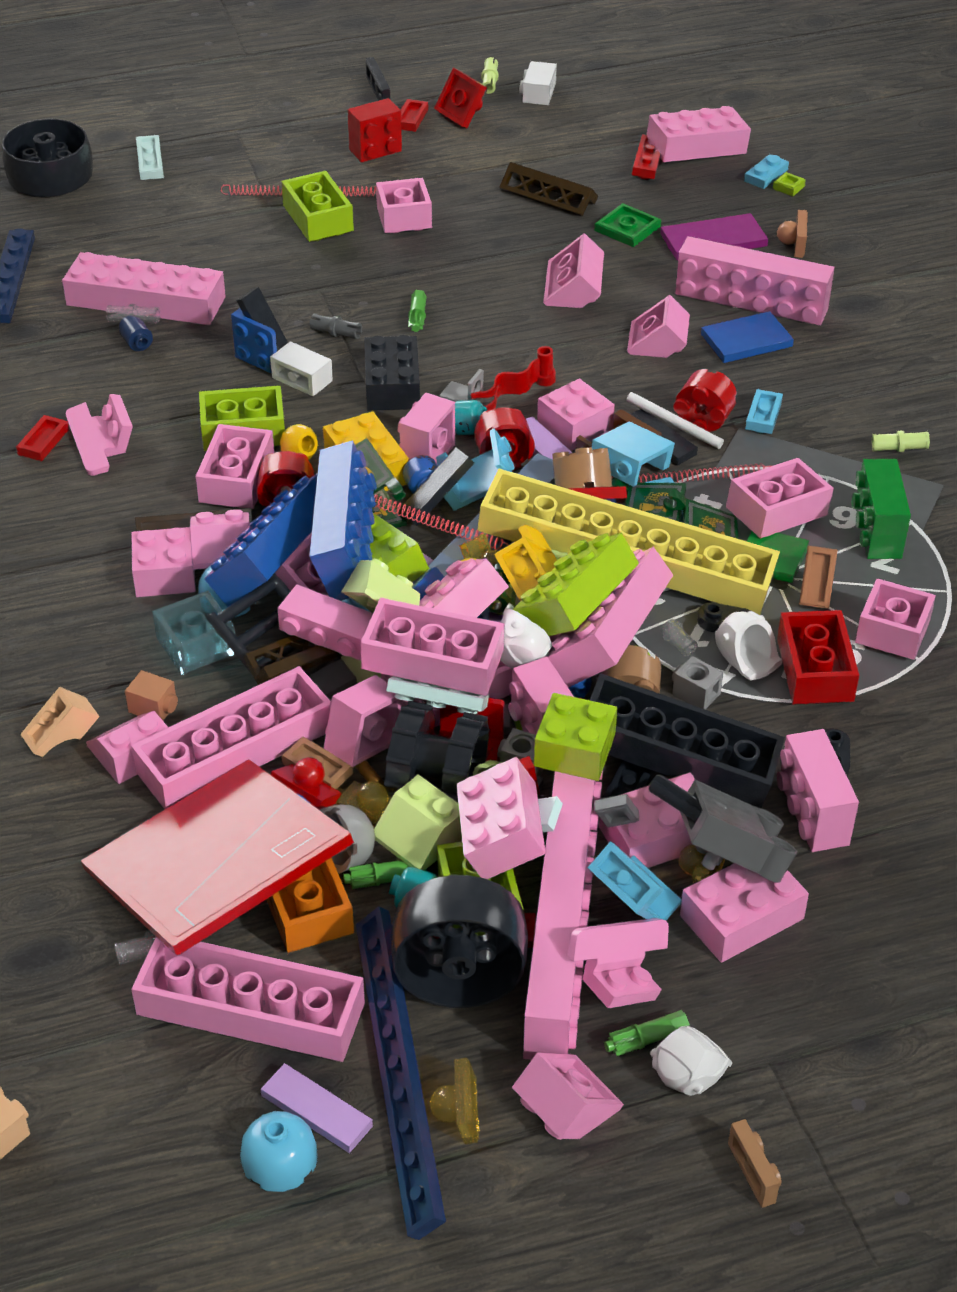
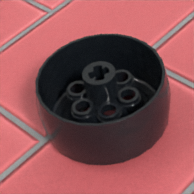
[2,119,93,197]
[391,875,528,1008]

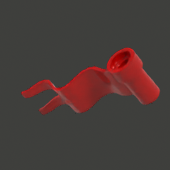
[471,346,556,411]

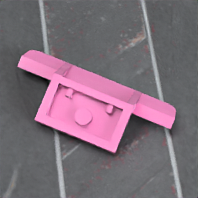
[66,394,133,476]
[567,918,669,1008]

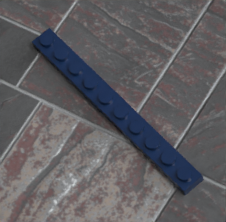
[356,906,446,1240]

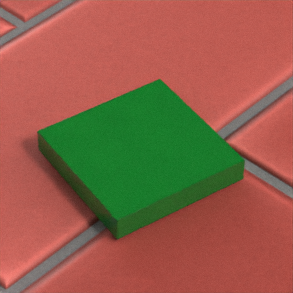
[594,203,661,247]
[747,531,809,583]

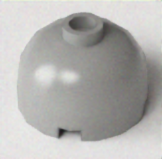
[320,804,375,874]

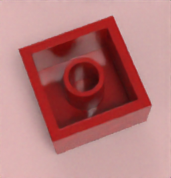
[347,98,402,162]

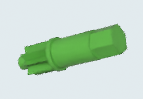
[408,290,426,332]
[343,860,426,889]
[604,1010,690,1056]

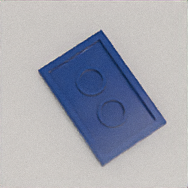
[701,311,794,363]

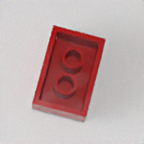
[777,610,860,704]

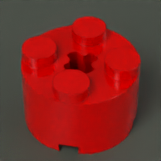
[673,369,737,432]
[475,408,535,471]
[257,451,314,507]

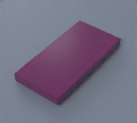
[660,213,768,260]

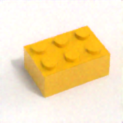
[323,411,408,491]

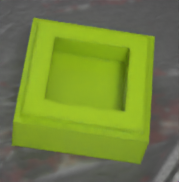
[773,172,806,197]

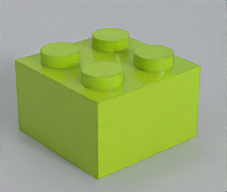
[534,692,617,781]

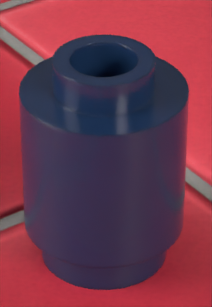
[119,315,153,351]

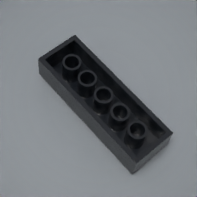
[590,673,785,808]

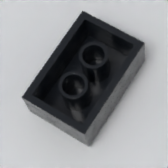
[364,335,420,411]

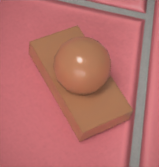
[777,210,808,258]
[799,546,838,609]

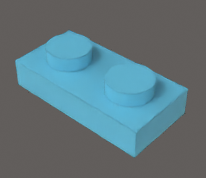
[744,154,789,189]
[745,389,783,434]

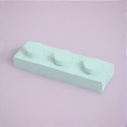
[386,676,489,714]

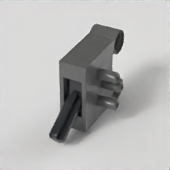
[649,775,797,883]

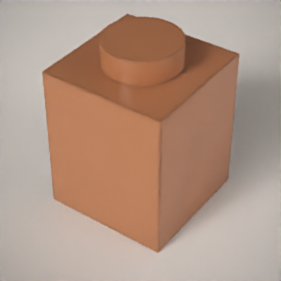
[125,670,178,721]

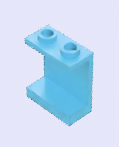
[592,421,675,487]
[436,428,514,511]
[587,841,682,920]

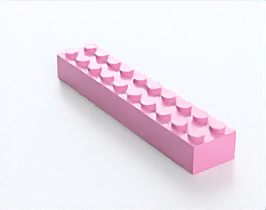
[523,771,603,1060]

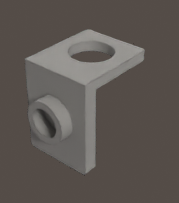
[440,369,484,402]

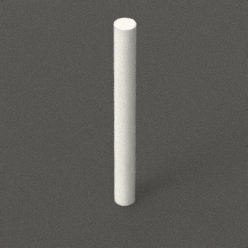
[626,392,724,449]

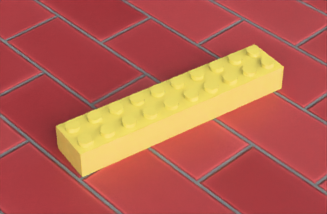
[477,469,780,615]

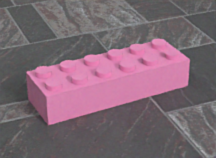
[675,236,835,326]
[62,252,226,325]
[547,546,673,688]
[131,666,331,809]
[131,937,365,1062]

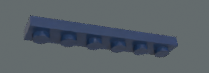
[0,229,35,323]

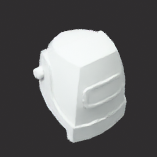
[500,603,552,669]
[715,611,782,681]
[650,1026,732,1096]

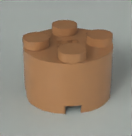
[552,447,612,489]
[598,645,661,694]

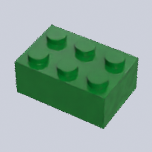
[852,459,911,559]

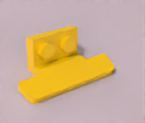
[494,525,557,601]

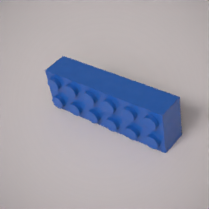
[309,440,377,601]
[204,473,318,607]

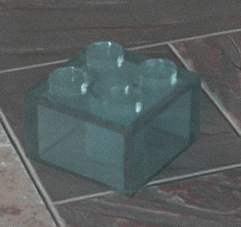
[152,590,235,675]

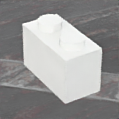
[519,61,557,105]
[270,341,333,396]

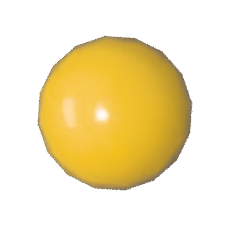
[280,424,318,459]

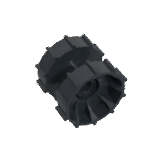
[384,701,490,804]

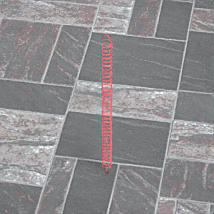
[221,185,376,197]
[612,463,771,483]
[374,494,509,550]

